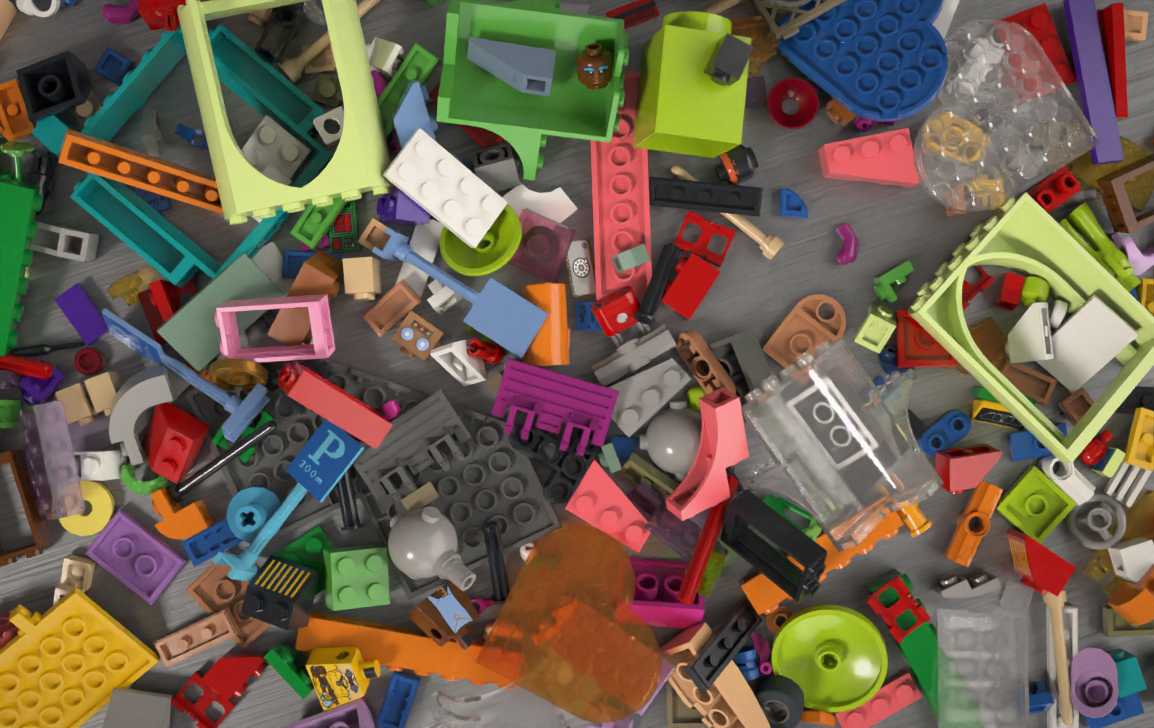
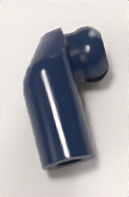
[878,345,914,380]

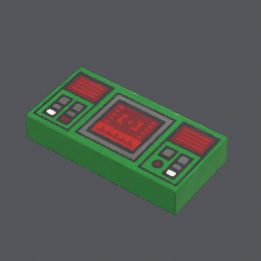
[329,200,361,253]

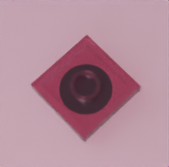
[507,208,576,283]

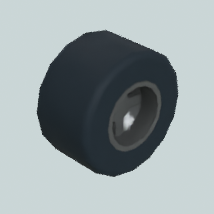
[754,675,805,728]

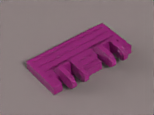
[491,358,619,456]

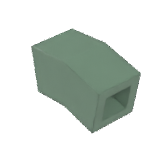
[612,244,650,274]

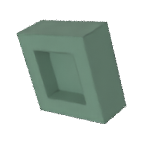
[597,441,622,473]

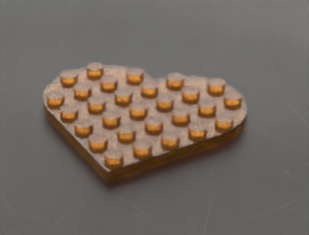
[475,525,662,723]

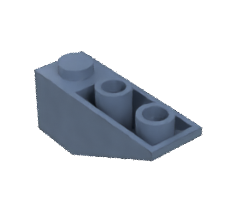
[467,37,556,97]

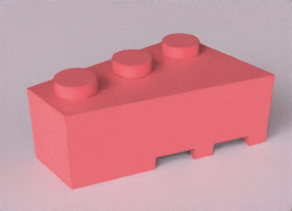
[818,128,919,188]
[565,458,653,553]

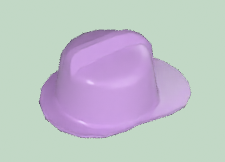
[1070,647,1118,718]

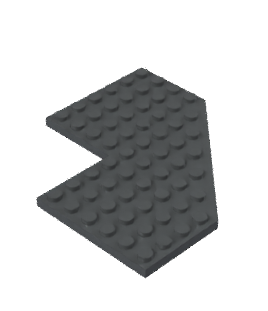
[185,345,562,600]

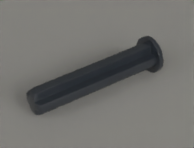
[633,243,680,325]
[336,467,364,531]
[483,521,514,604]

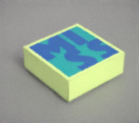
[1092,447,1126,478]

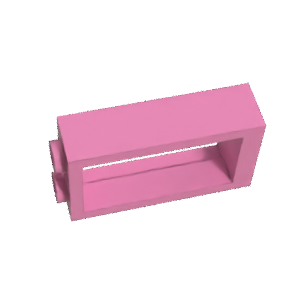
[215,294,335,363]

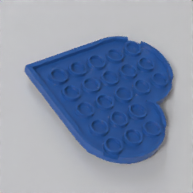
[764,0,948,121]

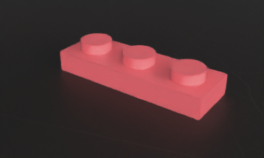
[834,670,922,728]

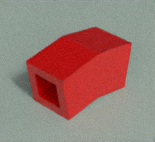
[995,272,1025,311]

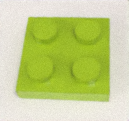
[995,465,1076,544]

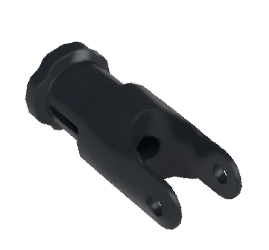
[25,149,57,214]

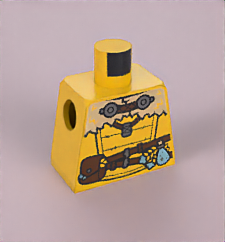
[305,647,381,710]

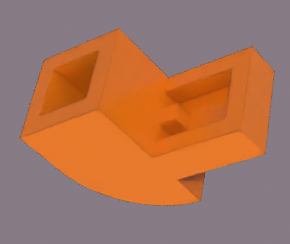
[150,486,216,539]
[1106,564,1154,625]

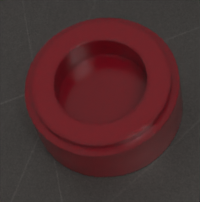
[74,347,105,376]

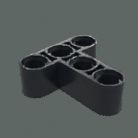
[508,424,600,504]

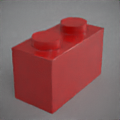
[660,253,721,320]

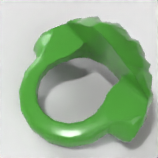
[121,452,168,495]

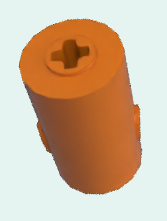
[520,282,570,366]

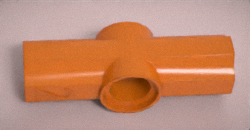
[944,480,1003,568]

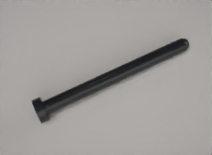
[168,421,277,503]

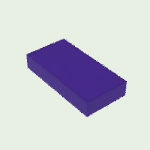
[54,283,109,345]

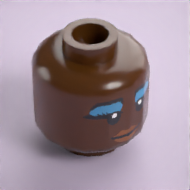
[576,43,614,90]

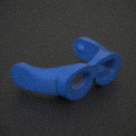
[175,123,209,150]

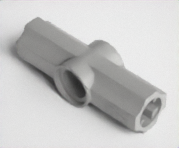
[591,324,677,387]

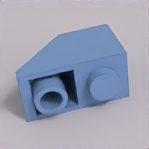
[391,79,438,148]

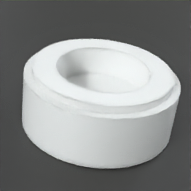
[1048,299,1068,329]

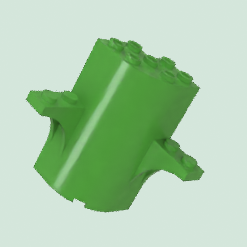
[436,0,629,181]

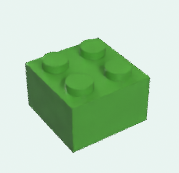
[323,544,390,611]

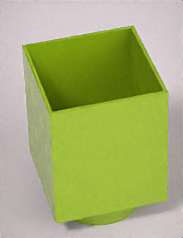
[633,11,751,158]

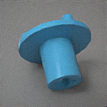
[227,486,282,543]

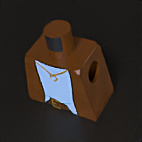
[408,581,478,651]

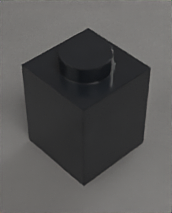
[704,33,754,86]

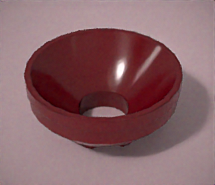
[767,77,819,130]

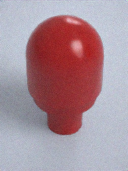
[1078,429,1114,465]

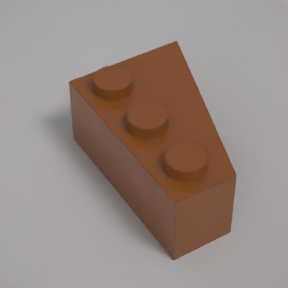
[267,249,344,346]

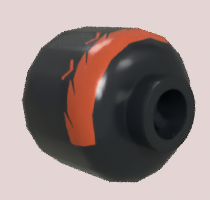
[714,144,758,185]

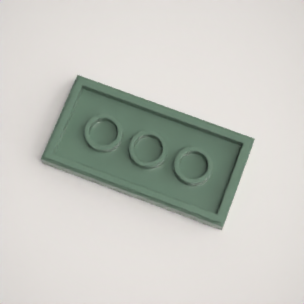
[157,252,284,372]

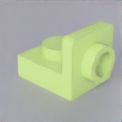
[854,304,896,354]

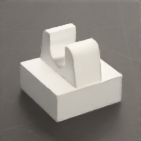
[427,279,463,315]

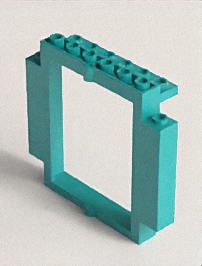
[70,23,333,288]

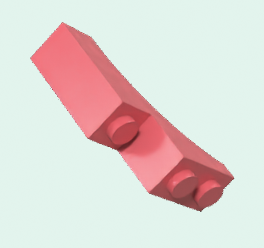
[665,387,749,521]

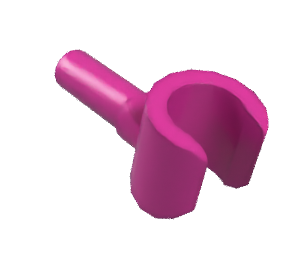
[381,400,401,421]
[471,596,495,615]

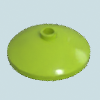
[439,204,522,276]

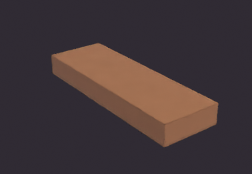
[153,607,241,668]

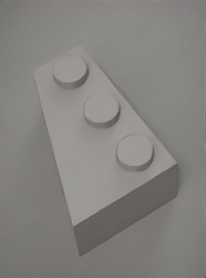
[608,358,691,437]

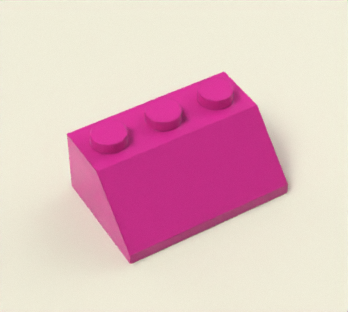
[616,557,705,629]

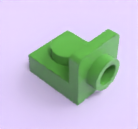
[873,260,914,303]

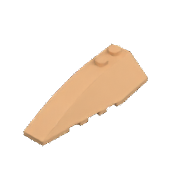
[655,622,771,728]

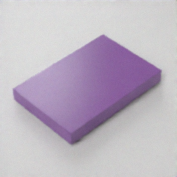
[85,508,188,605]

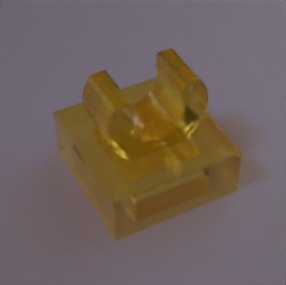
[107,270,143,306]

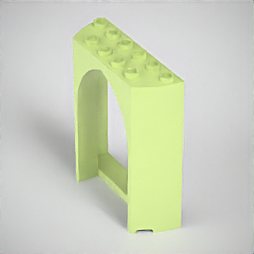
[177,0,395,225]
[908,192,1154,463]

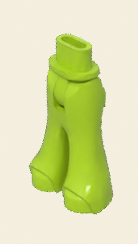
[1059,202,1141,292]

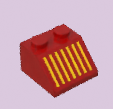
[1006,528,1077,597]

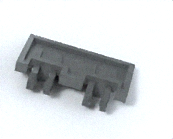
[353,389,473,503]

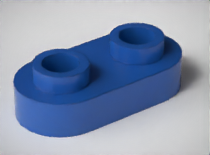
[918,410,971,456]

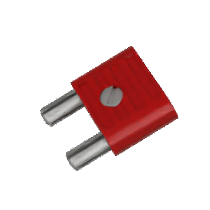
[591,286,650,348]

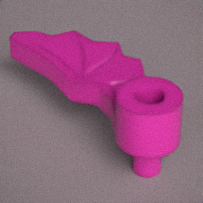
[750,631,772,675]

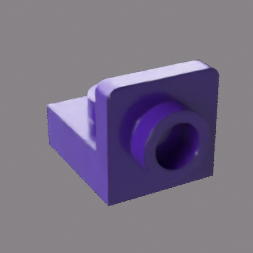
[18,359,66,409]

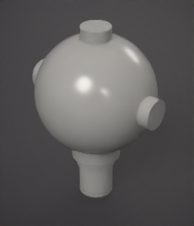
[639,400,702,481]
[388,506,476,591]

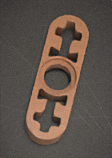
[675,330,736,394]

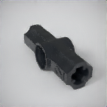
[255,0,313,64]

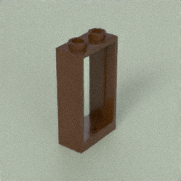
[1096,153,1154,234]
[0,449,52,567]

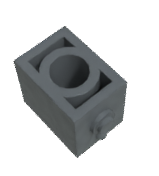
[471,142,521,192]

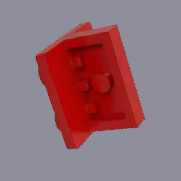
[138,277,198,345]

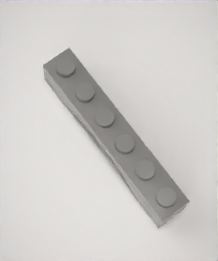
[29,220,100,262]

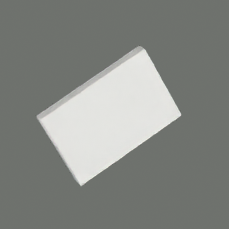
[1037,294,1139,393]

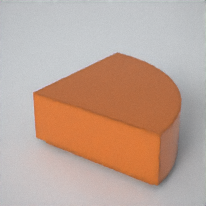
[799,710,836,726]

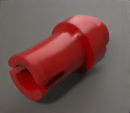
[466,338,505,364]

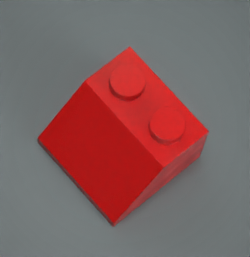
[141,402,210,484]

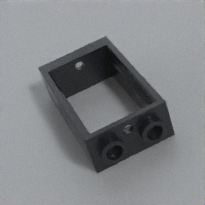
[720,489,828,603]

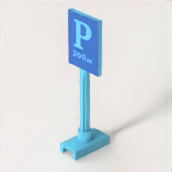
[212,419,364,582]

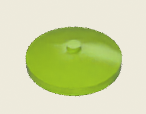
[772,604,888,712]

